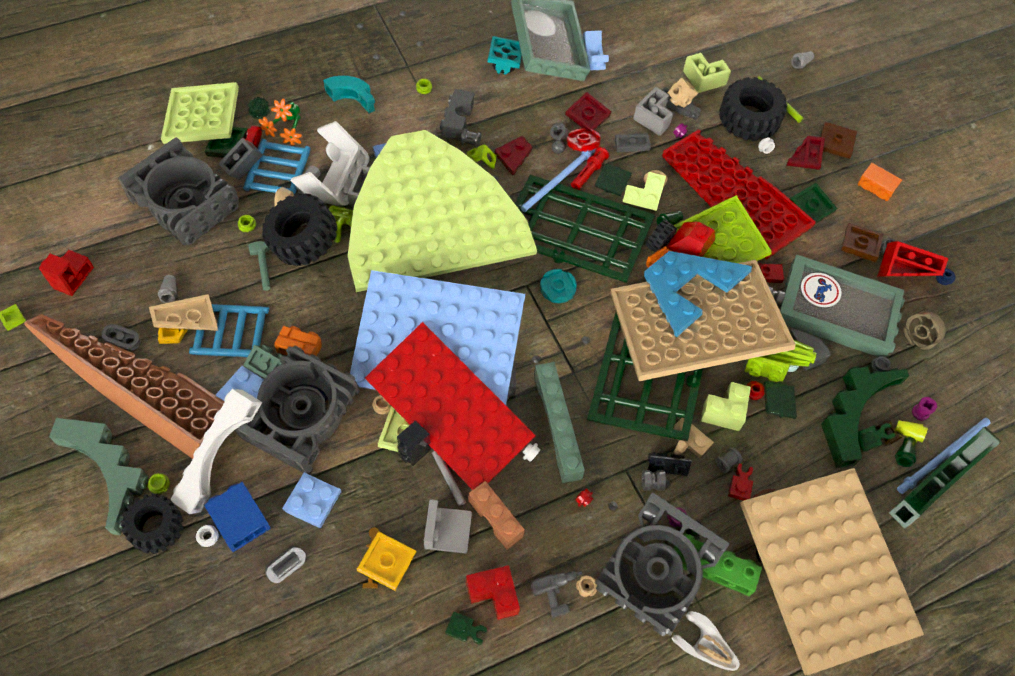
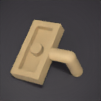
[674,418,714,458]

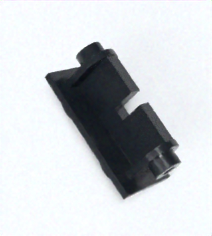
[648,452,692,476]

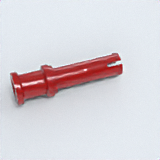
[571,147,610,190]

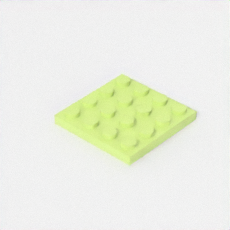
[161,82,239,144]

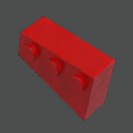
[877,241,948,277]

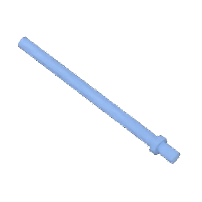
[521,149,596,212]
[897,418,991,494]

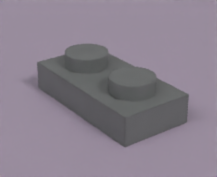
[614,133,651,152]

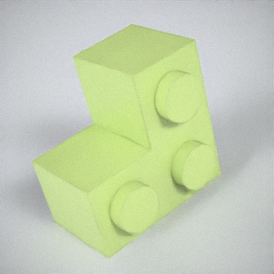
[683,53,731,93]
[701,382,751,431]

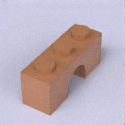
[468,481,525,550]

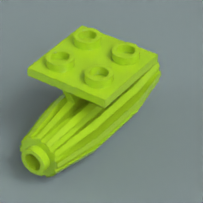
[744,339,817,382]

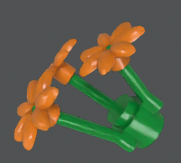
[259,98,302,146]

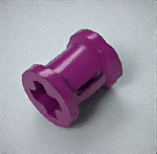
[912,397,937,421]

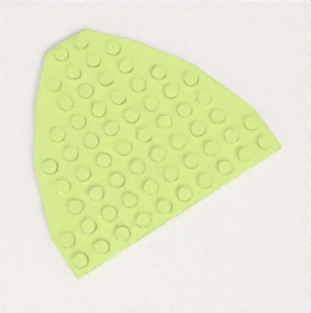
[348,130,537,292]

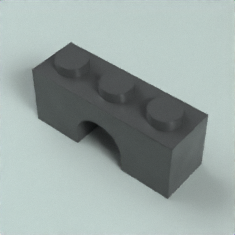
[440,89,474,141]

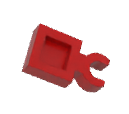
[728,464,754,501]

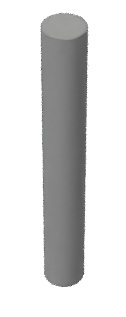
[432,451,466,506]

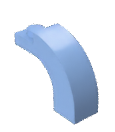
[583,31,609,70]

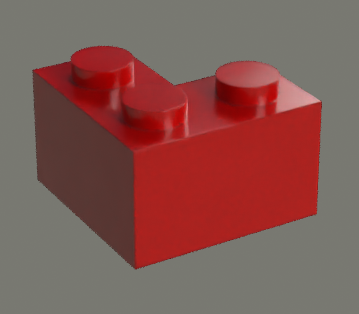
[39,249,94,296]
[466,565,520,620]

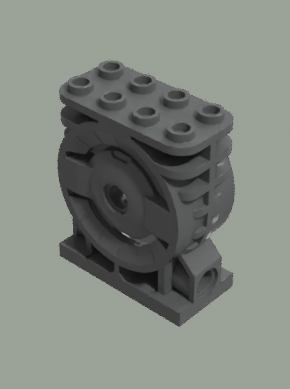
[118,137,239,245]
[234,345,360,475]
[595,492,730,637]

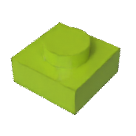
[0,304,26,331]

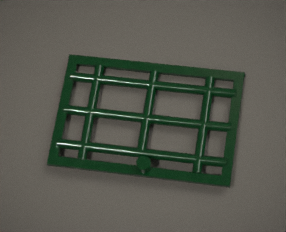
[515,175,655,283]
[587,312,703,441]

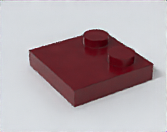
[565,92,611,131]

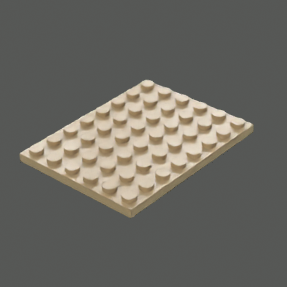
[611,260,795,381]
[740,468,924,675]

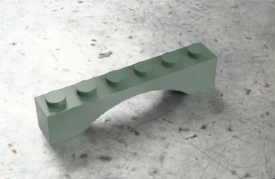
[534,362,585,483]

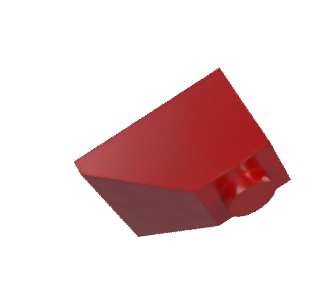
[666,222,715,257]

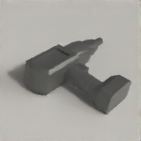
[530,571,583,618]

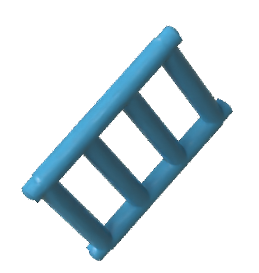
[243,139,311,194]
[189,304,269,357]

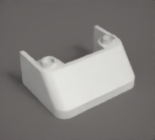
[291,121,369,207]

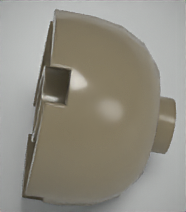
[904,311,946,350]

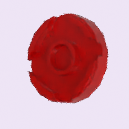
[567,128,601,151]

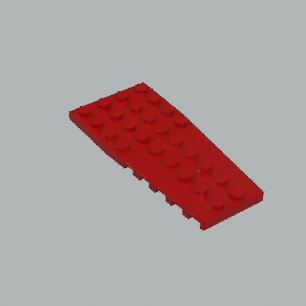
[662,130,816,260]

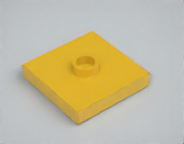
[357,531,416,591]

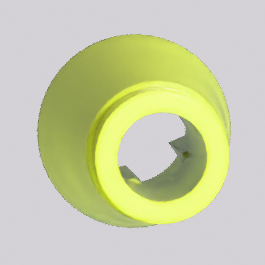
[895,420,928,443]

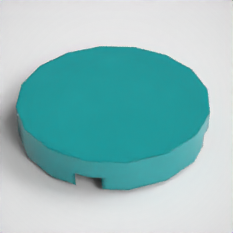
[540,269,577,303]

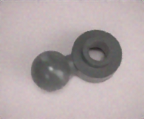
[550,123,568,154]

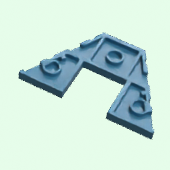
[644,251,752,337]

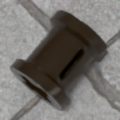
[876,420,902,446]

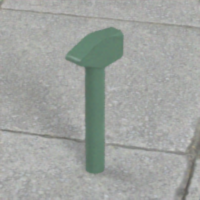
[248,241,270,291]

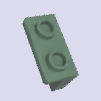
[243,344,287,378]

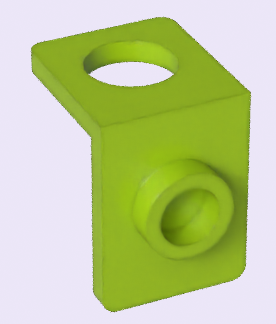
[466,144,497,169]

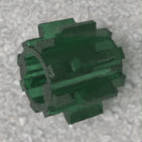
[247,96,270,120]

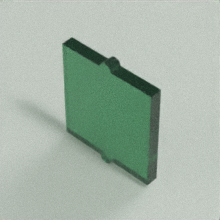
[594,163,632,197]
[764,381,797,419]

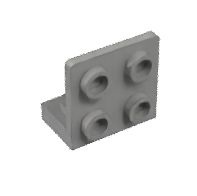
[424,500,472,553]

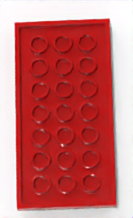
[365,322,536,490]

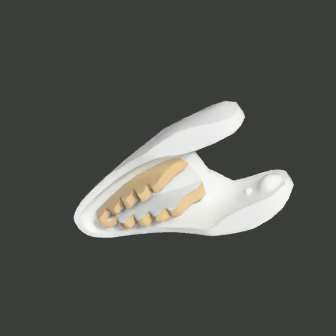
[672,611,740,671]

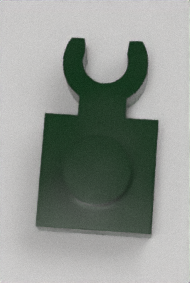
[858,423,896,452]
[445,611,487,644]

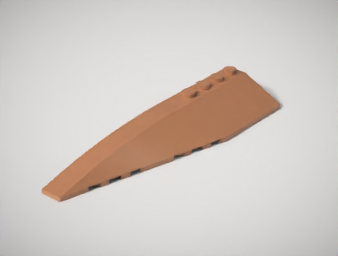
[24,314,224,459]

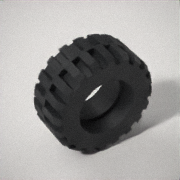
[719,77,787,141]
[262,193,337,266]

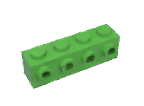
[673,534,762,597]

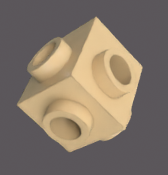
[667,78,698,108]

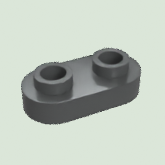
[101,324,141,351]

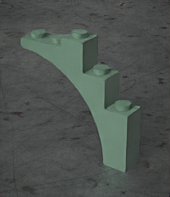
[49,418,148,535]

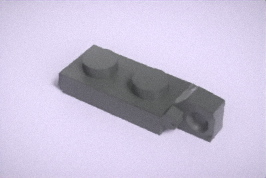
[662,87,701,120]

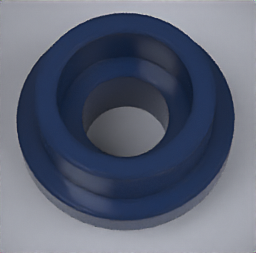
[936,268,956,285]

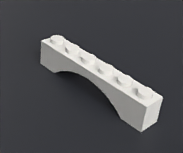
[170,389,262,514]

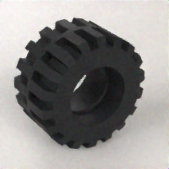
[121,493,184,554]

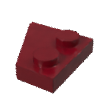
[494,136,532,176]
[787,136,825,170]

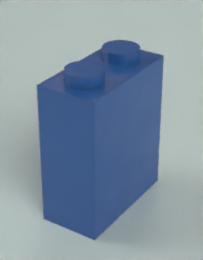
[204,482,271,552]

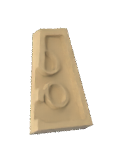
[149,294,218,331]

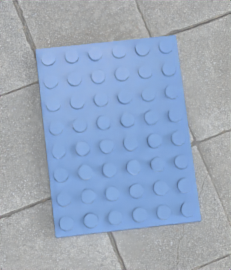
[350,270,525,405]

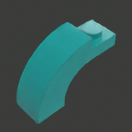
[323,76,375,114]

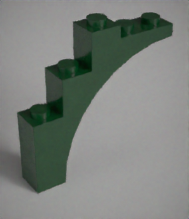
[821,366,909,468]
[889,426,1002,529]

